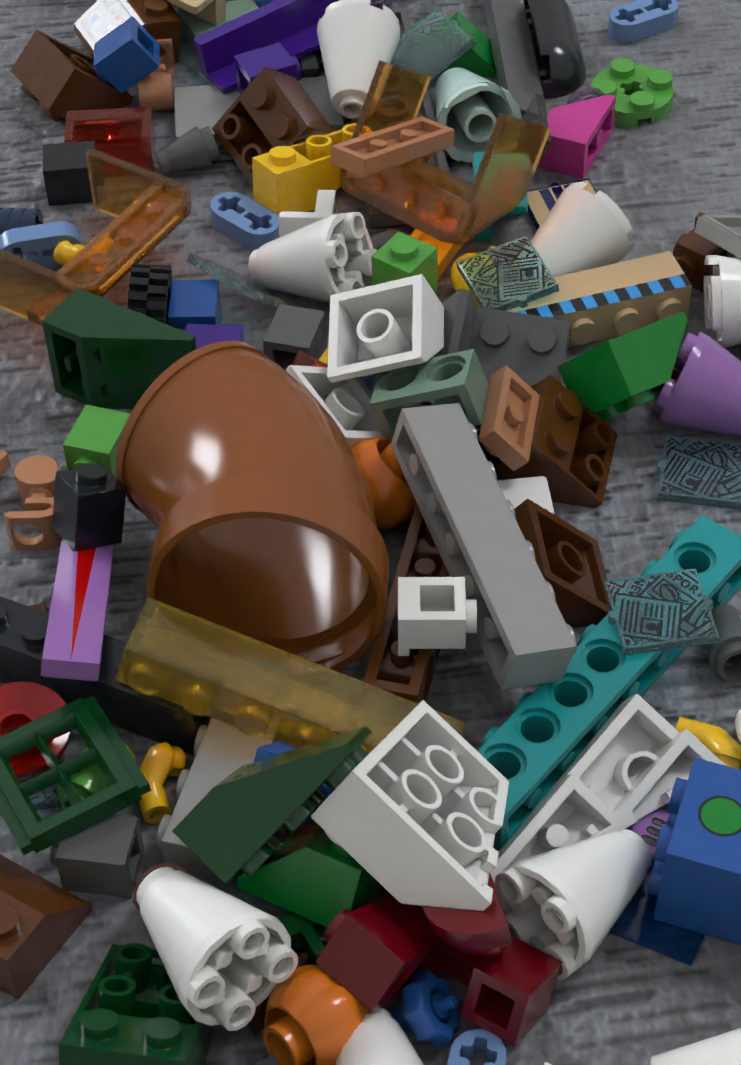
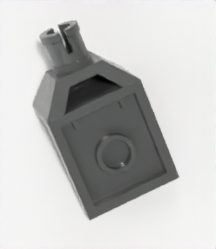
[431,289,572,387]

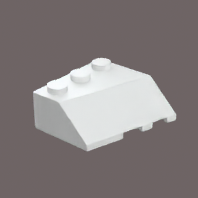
[310,700,509,911]

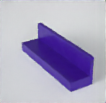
[193,0,339,93]

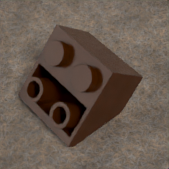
[212,67,335,187]
[492,375,617,508]

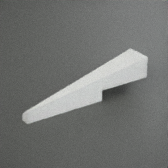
[490,694,726,885]

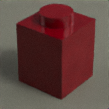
[316,901,430,1011]

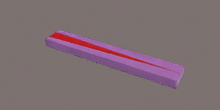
[41,539,115,681]

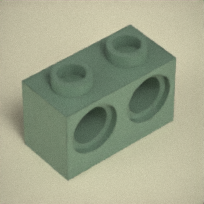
[369,349,489,441]

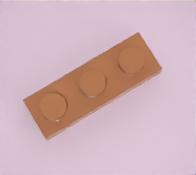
[330,116,455,179]

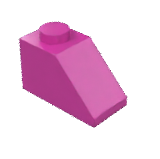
[531,94,616,179]

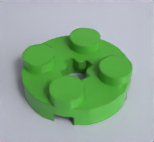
[590,58,674,127]

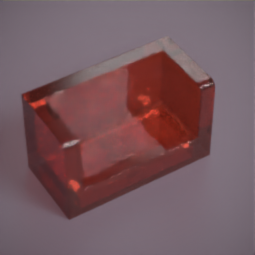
[64,107,156,174]

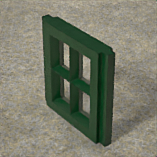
[0,696,151,856]

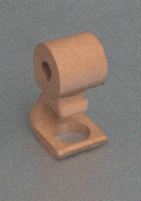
[138,39,176,112]
[3,455,62,550]

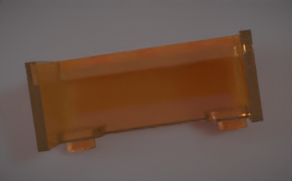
[340,60,551,245]
[0,148,192,326]

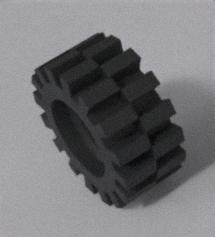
[127,263,172,325]

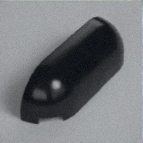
[524,0,586,99]

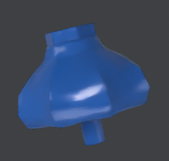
[393,969,461,1048]

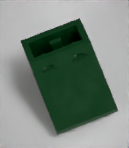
[42,288,196,409]
[172,726,372,884]
[59,943,215,1065]

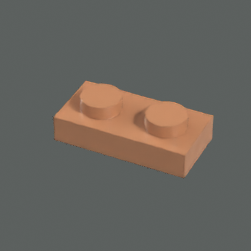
[478,365,540,471]

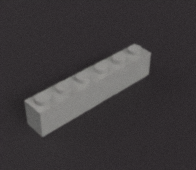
[390,403,577,690]

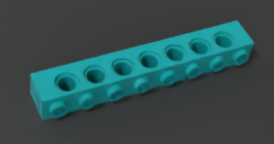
[478,515,741,852]

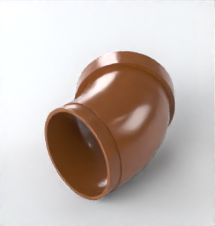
[116,341,389,683]

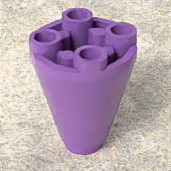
[652,332,741,437]

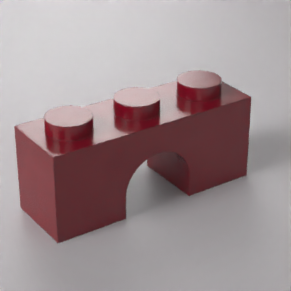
[377,892,562,1046]

